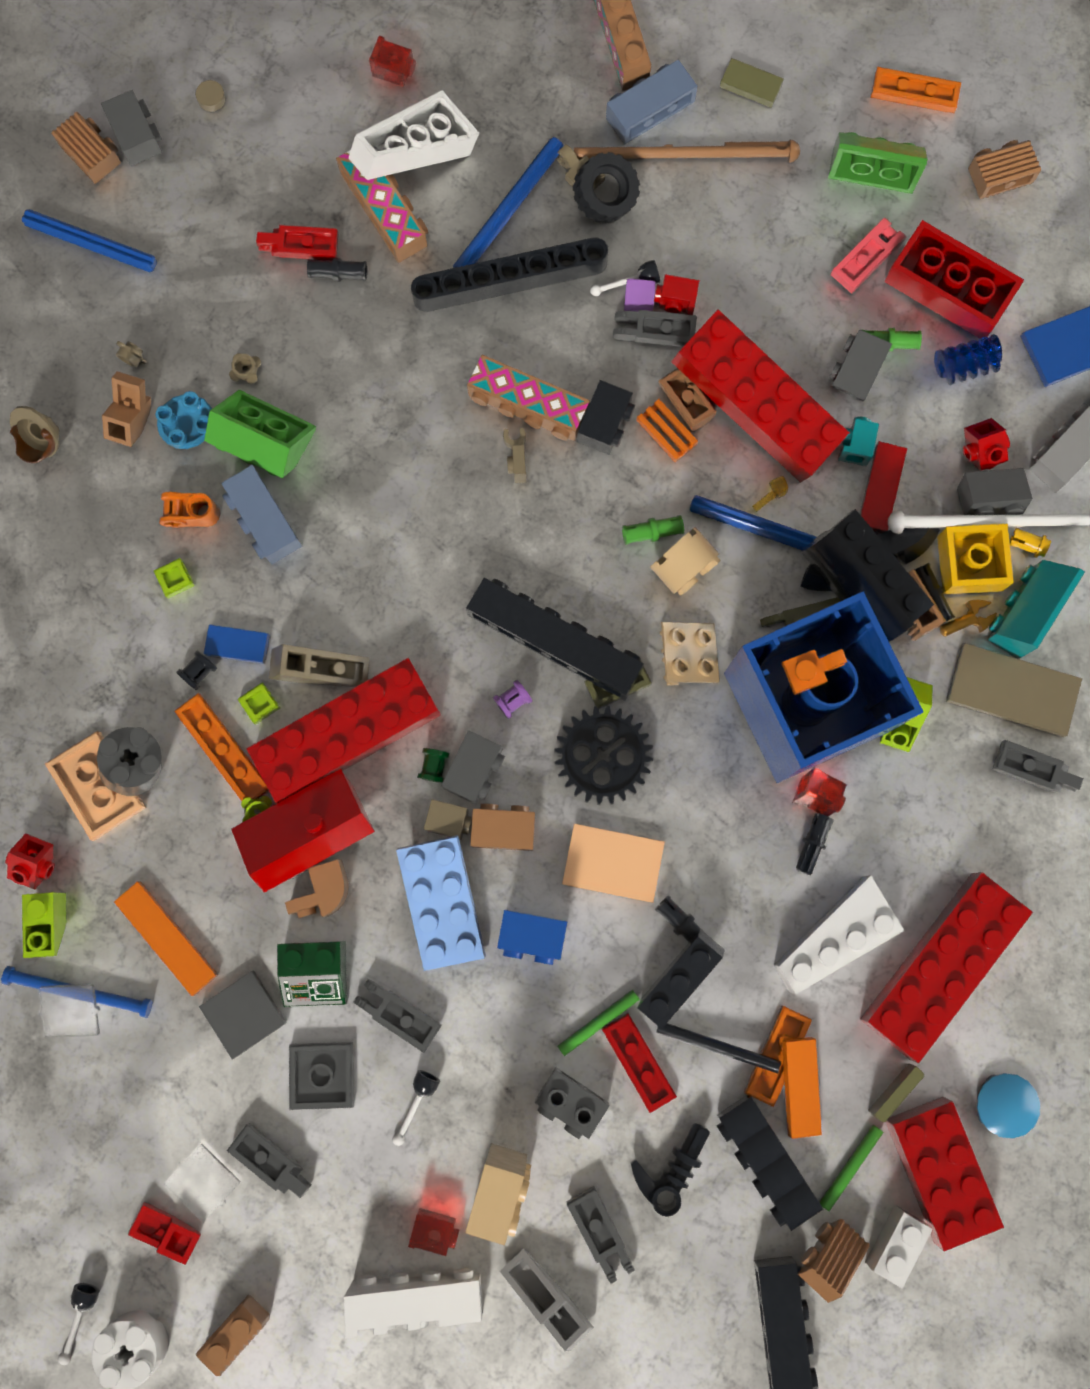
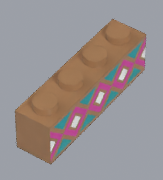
[594,0,651,91]
[336,150,428,263]
[467,355,590,441]

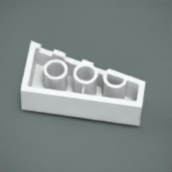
[349,90,479,180]
[774,875,904,994]
[344,1268,483,1339]

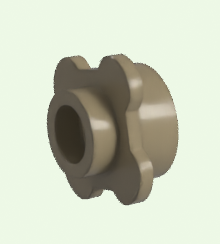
[116,341,147,368]
[229,353,261,384]

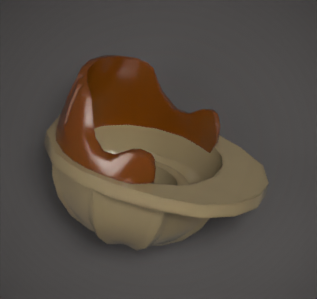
[10,406,60,464]

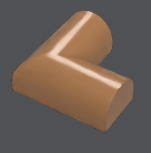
[658,368,717,431]

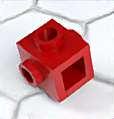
[963,418,1010,471]
[5,833,55,890]

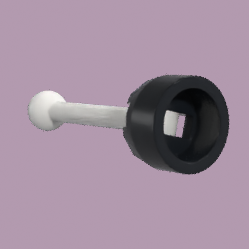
[590,260,660,296]
[392,1070,440,1146]
[58,1283,100,1365]

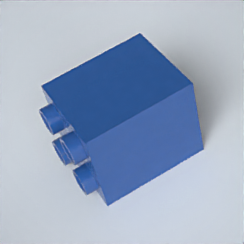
[724,591,924,783]

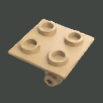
[660,622,720,686]

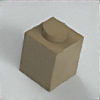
[424,799,472,840]

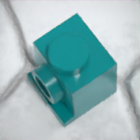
[838,416,879,466]

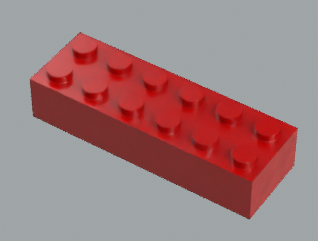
[671,309,849,483]
[246,658,441,803]
[860,872,1033,1063]

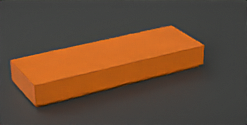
[870,67,961,113]
[744,1005,812,1107]
[782,1037,822,1139]

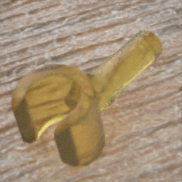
[752,476,788,512]

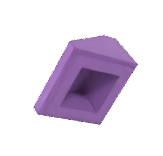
[624,279,656,312]

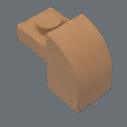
[102,371,151,447]
[285,859,349,919]

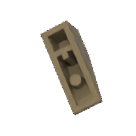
[269,644,370,687]

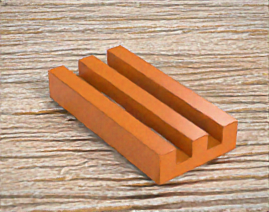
[636,399,698,463]

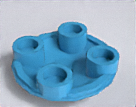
[155,391,212,449]
[977,1073,1040,1139]

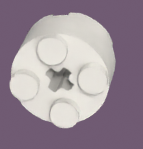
[92,1310,169,1389]

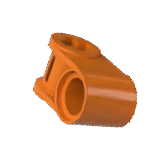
[159,492,220,528]

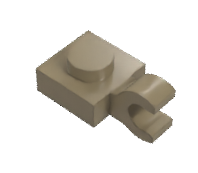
[557,144,606,190]
[503,428,527,483]

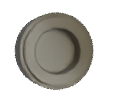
[195,80,226,112]

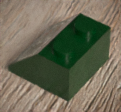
[277,941,347,1007]

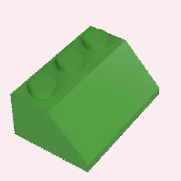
[828,132,928,194]
[204,390,316,478]

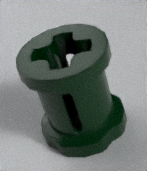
[417,748,450,783]

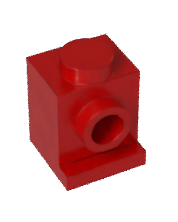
[654,274,700,315]

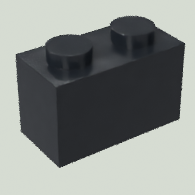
[577,380,635,455]

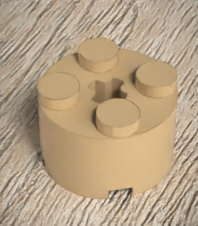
[650,527,721,596]

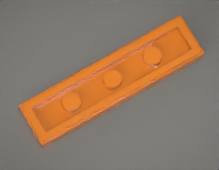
[174,693,269,801]
[114,881,218,996]

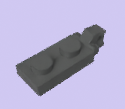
[992,740,1084,793]
[227,1123,312,1198]

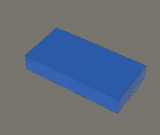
[203,625,270,664]

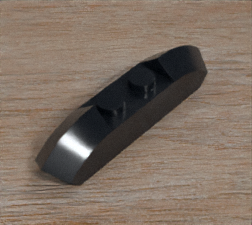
[800,528,940,591]

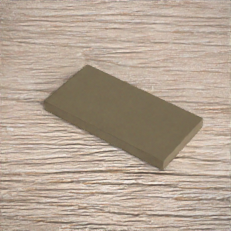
[946,643,1083,737]

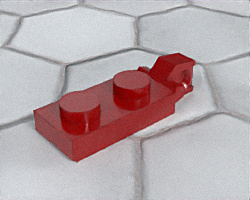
[256,225,339,261]

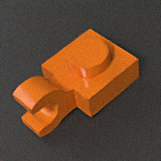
[782,649,847,695]

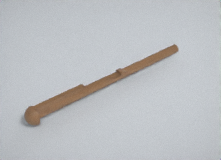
[574,139,800,163]

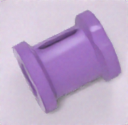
[492,680,533,719]

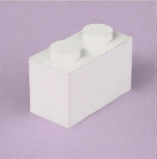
[865,1205,933,1289]

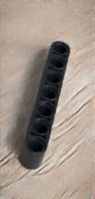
[411,237,608,312]

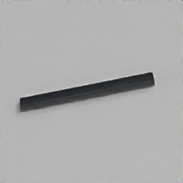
[656,1023,782,1074]

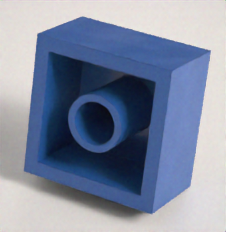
[497,910,567,965]

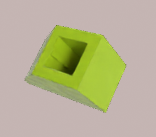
[880,677,933,752]
[22,892,67,958]

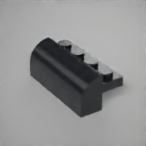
[800,509,935,642]

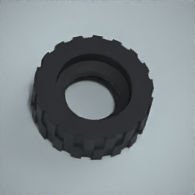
[573,152,640,223]

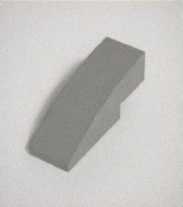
[500,1249,594,1351]

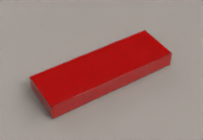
[860,441,908,533]
[602,1013,677,1113]

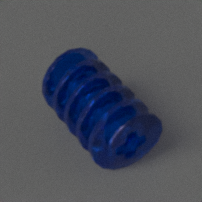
[934,334,1002,386]

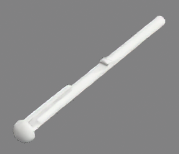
[888,510,1090,534]

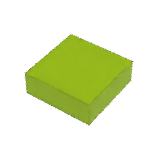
[153,558,195,599]
[237,682,281,725]

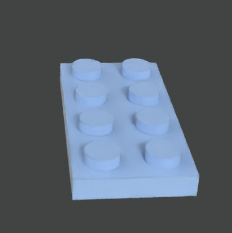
[396,835,486,971]

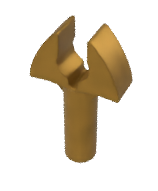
[939,600,997,637]

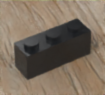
[637,929,725,1029]

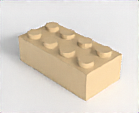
[465,1143,531,1245]

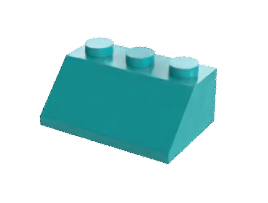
[987,560,1085,659]

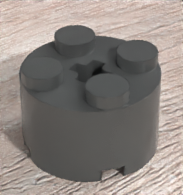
[97,727,161,796]

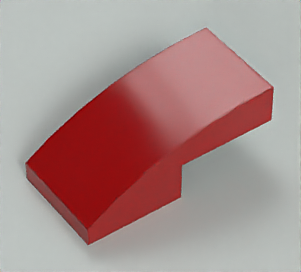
[128,1202,201,1265]

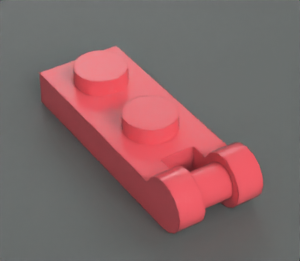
[830,218,907,294]

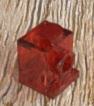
[369,35,416,87]
[792,767,847,816]
[408,1208,460,1256]

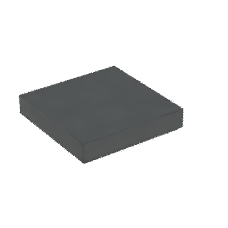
[199,971,287,1060]
[289,1042,354,1110]

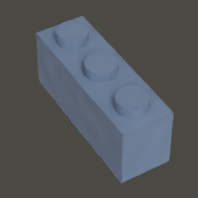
[606,59,698,145]
[221,465,303,564]

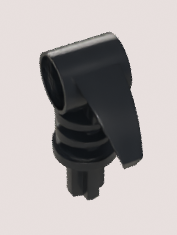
[631,1123,710,1217]

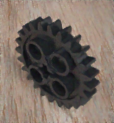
[554,706,653,806]

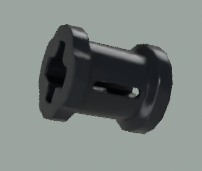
[176,650,218,690]

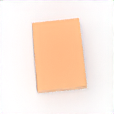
[45,731,146,841]
[562,824,665,903]

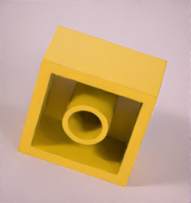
[937,524,1014,594]

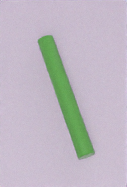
[557,989,640,1056]
[819,1124,884,1212]

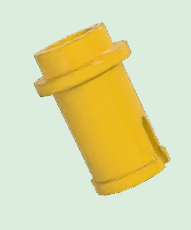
[1010,527,1051,558]

